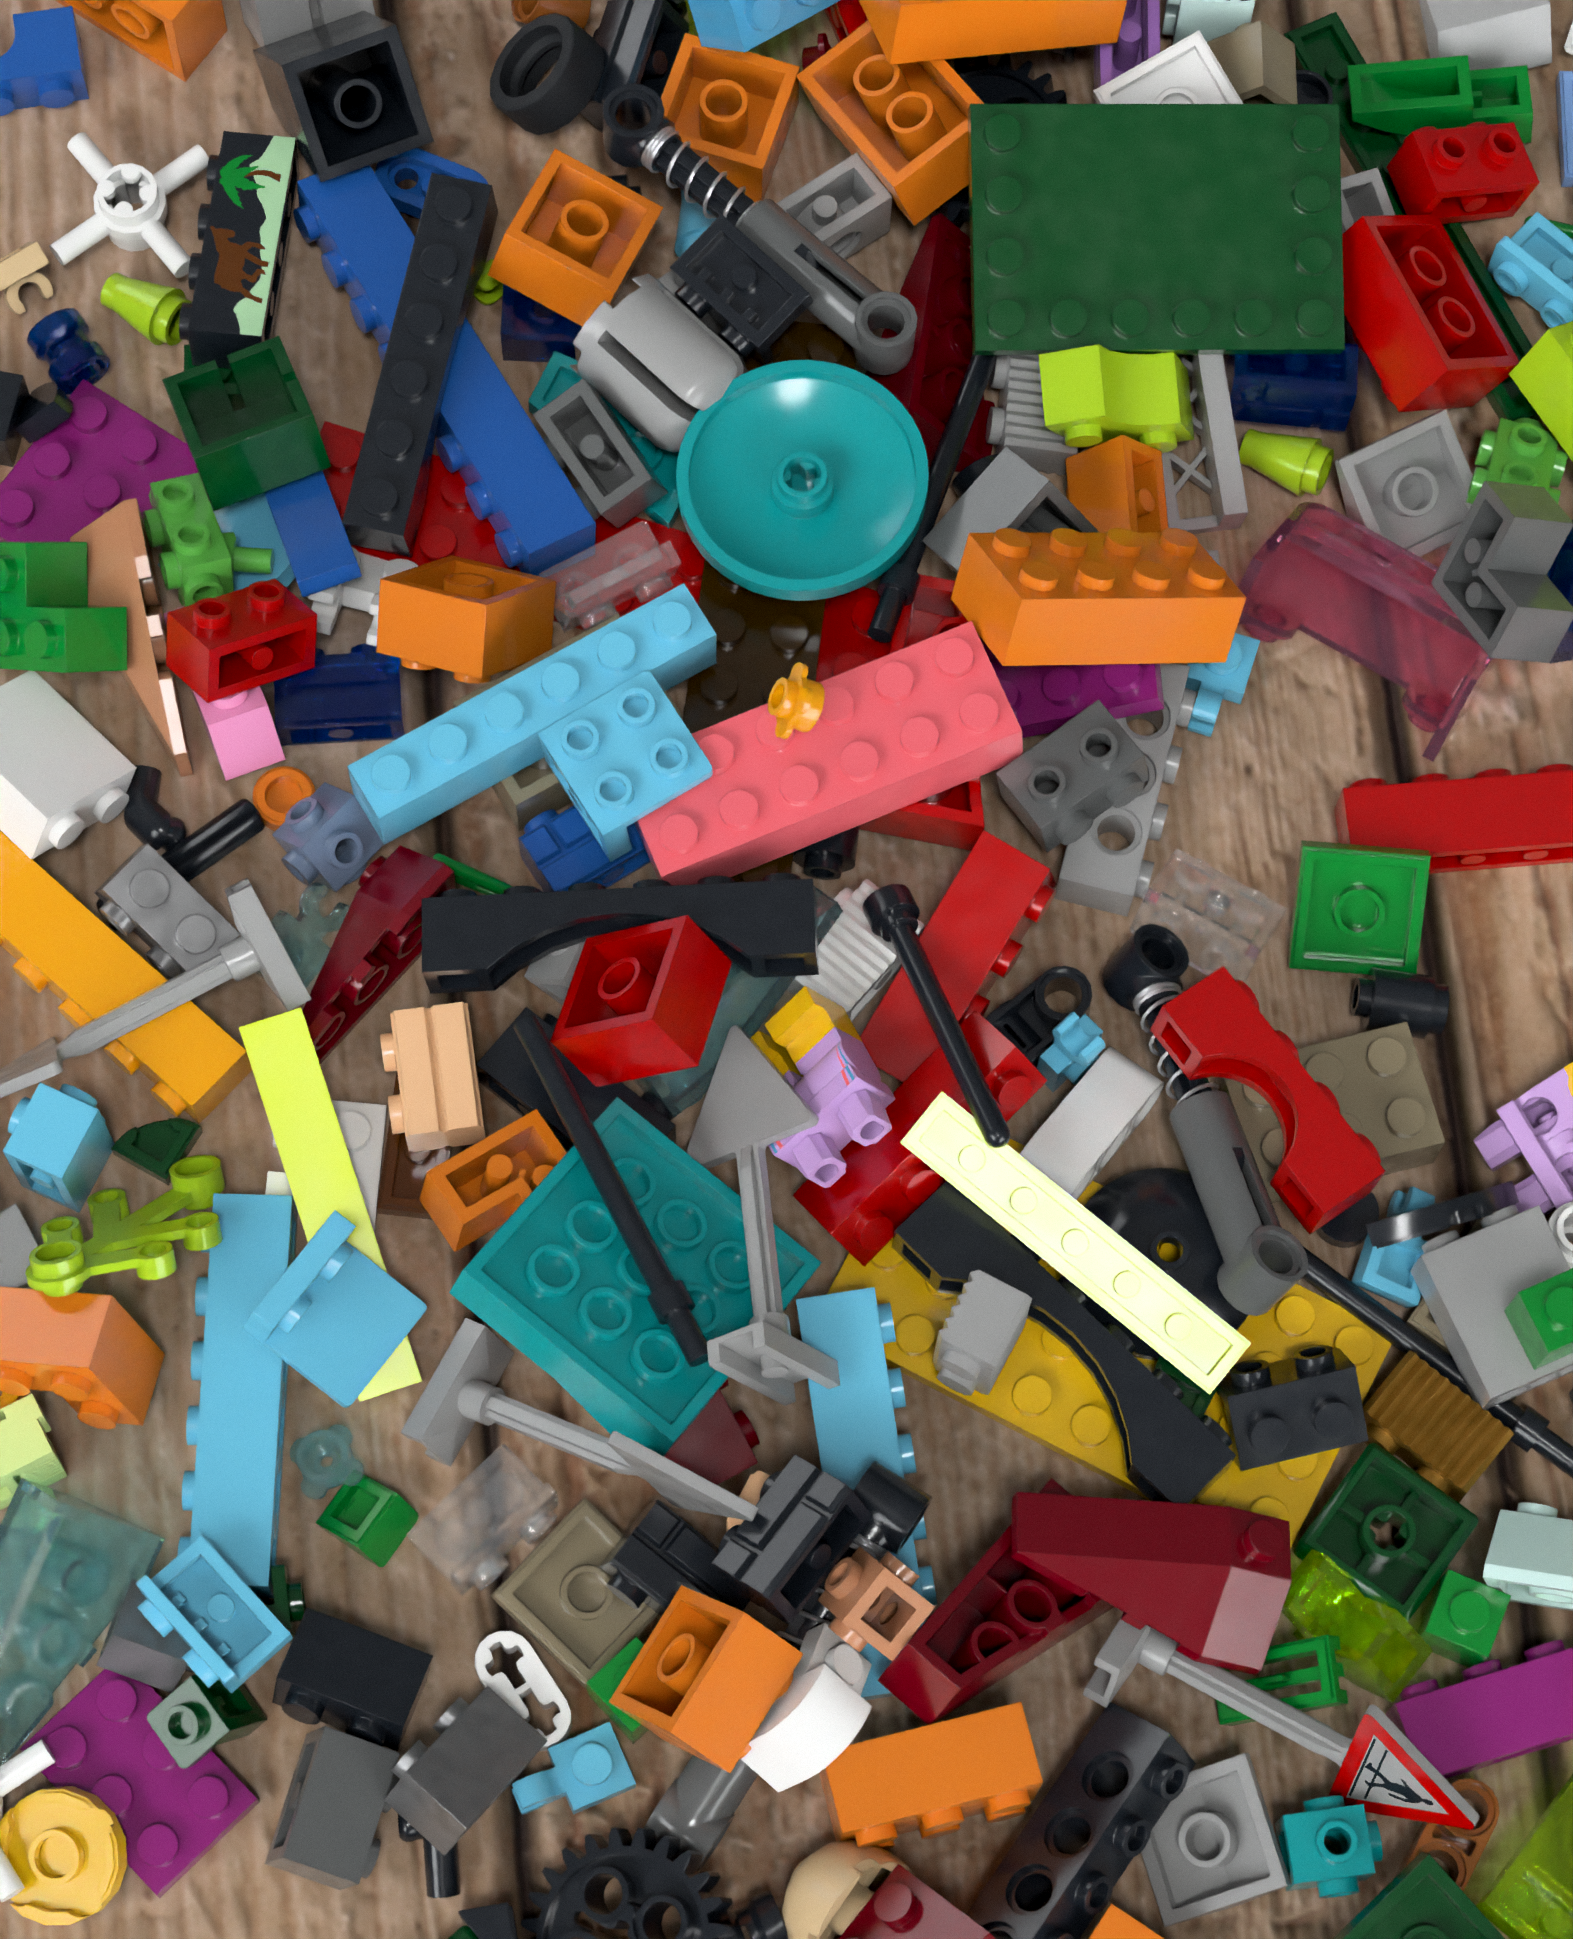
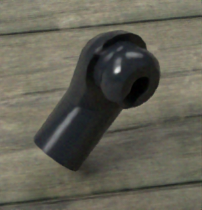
[398,1814,461,1898]

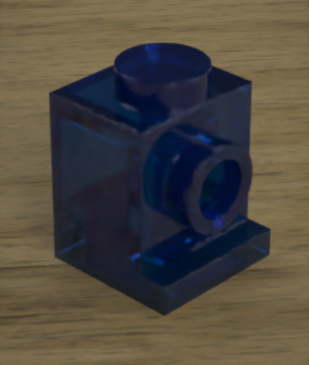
[500,284,582,362]

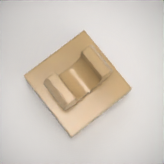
[0,241,53,314]

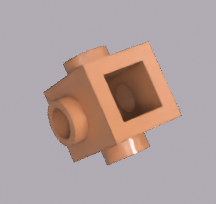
[818,1546,935,1661]

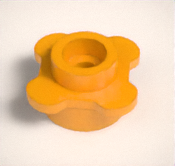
[768,662,825,739]

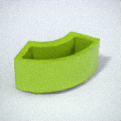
[1039,344,1195,453]

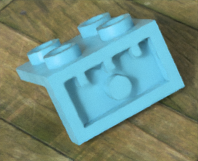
[537,670,713,862]
[243,1210,427,1408]

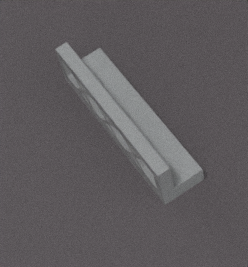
[1162,354,1248,534]

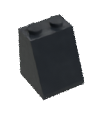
[253,11,434,182]

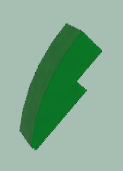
[1347,55,1533,143]

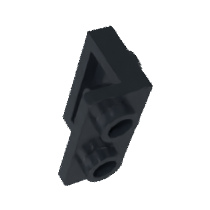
[1216,1345,1369,1471]

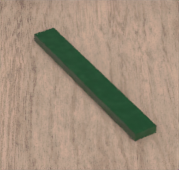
[1283,12,1541,421]

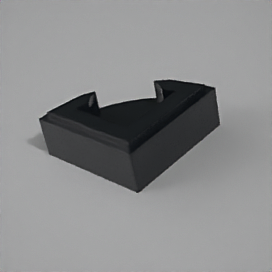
[14,382,73,443]

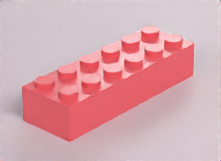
[634,621,1023,886]

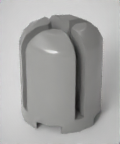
[569,274,748,453]

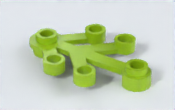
[25,1155,225,1297]

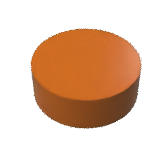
[252,766,315,831]

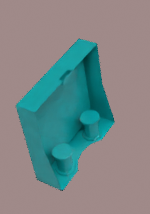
[449,1097,822,1457]

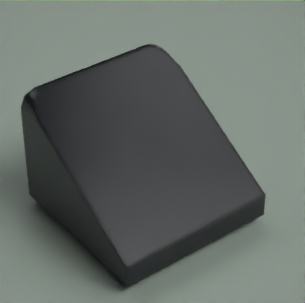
[458,1902,518,1939]

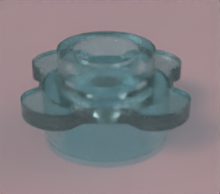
[290,1425,364,1500]

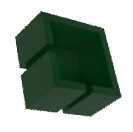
[162,336,331,511]

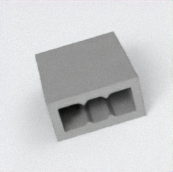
[1410,1205,1573,1410]

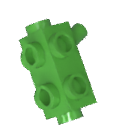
[1466,418,1568,504]
[143,473,274,607]

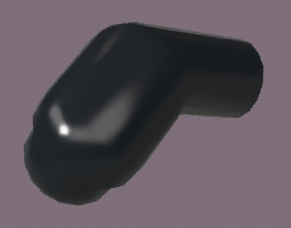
[124,765,186,851]

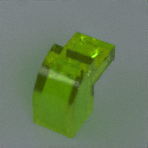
[1281,1549,1433,1702]

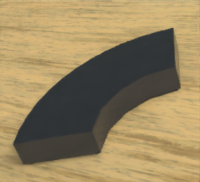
[1366,1181,1519,1249]

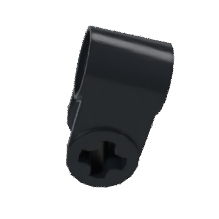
[985,966,1092,1068]

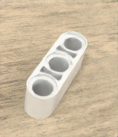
[1020,1047,1165,1200]

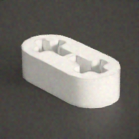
[475,1631,572,1751]

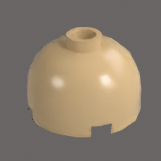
[782,1840,916,1939]

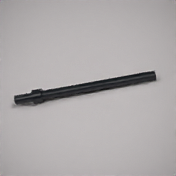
[867,355,998,643]
[513,1015,708,1367]
[1302,1246,1573,1479]

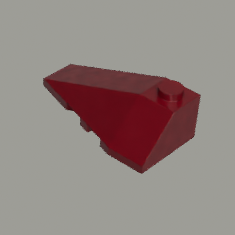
[865,213,995,472]
[302,845,457,1064]
[1012,1492,1292,1675]

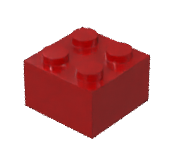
[550,915,732,1087]

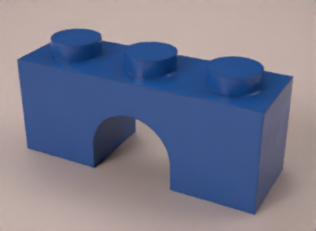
[0,6,89,116]

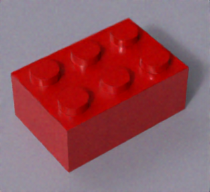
[1342,214,1520,412]

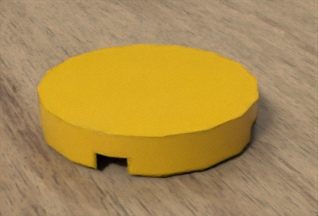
[0,1786,127,1925]

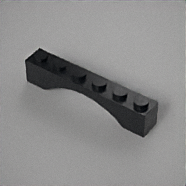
[342,173,498,557]
[422,873,819,994]
[892,1181,1236,1504]

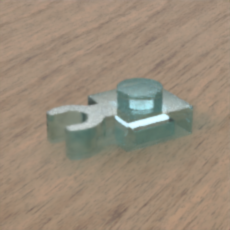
[256,882,350,988]

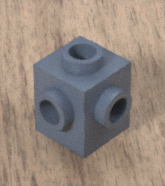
[272,782,384,892]

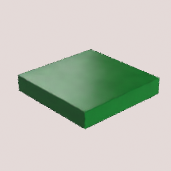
[1287,840,1431,975]

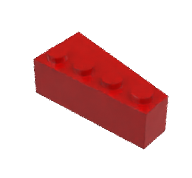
[859,574,984,851]
[860,830,1057,1083]

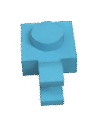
[1185,633,1260,737]
[1037,1012,1106,1093]
[1351,1187,1435,1308]
[511,1722,636,1815]

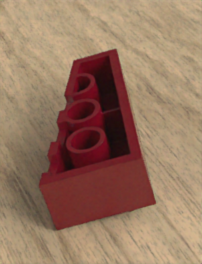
[877,1478,1114,1725]

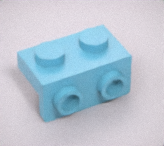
[1487,212,1573,328]
[135,1535,293,1694]

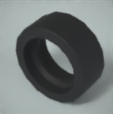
[490,13,604,135]

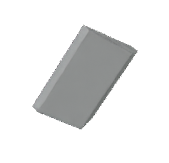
[1419,0,1552,70]
[1335,409,1473,574]
[1141,1753,1291,1927]

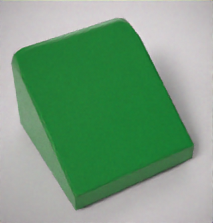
[316,1469,419,1567]

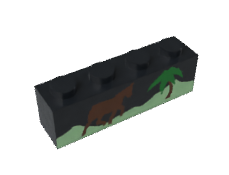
[179,131,300,369]

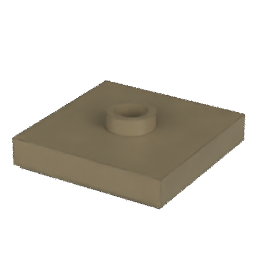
[490,1498,658,1689]

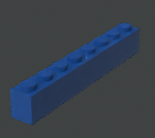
[293,165,596,578]

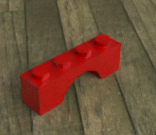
[1150,966,1386,1235]

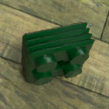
[1294,1443,1479,1629]

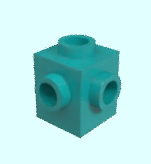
[1275,1796,1383,1899]

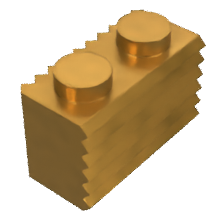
[1363,1350,1514,1503]

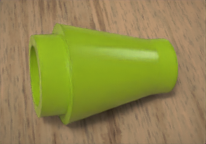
[100,272,192,346]
[1239,428,1334,497]

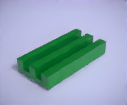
[1216,1634,1348,1726]

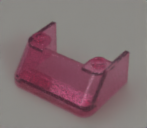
[1237,502,1497,762]

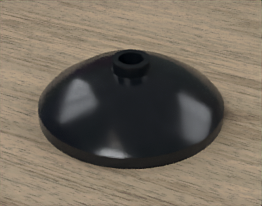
[1082,1168,1248,1361]

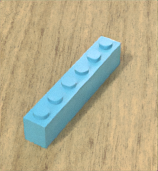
[347,583,717,845]
[177,1193,298,1598]
[796,1287,937,1700]

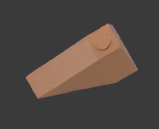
[70,498,194,777]

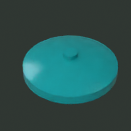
[676,360,929,601]

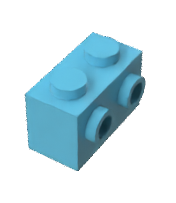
[3,1082,115,1213]

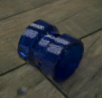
[27,308,111,395]

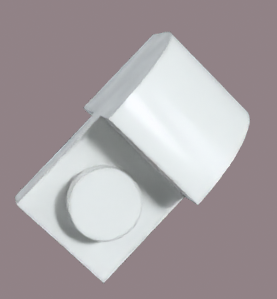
[741,1622,872,1793]

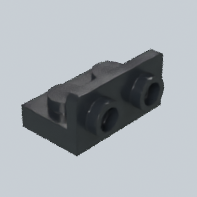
[670,214,813,365]

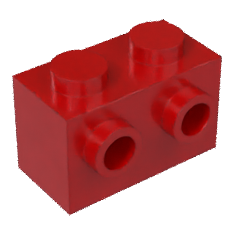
[1387,122,1540,224]
[166,578,317,703]

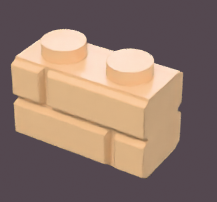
[380,1002,486,1152]

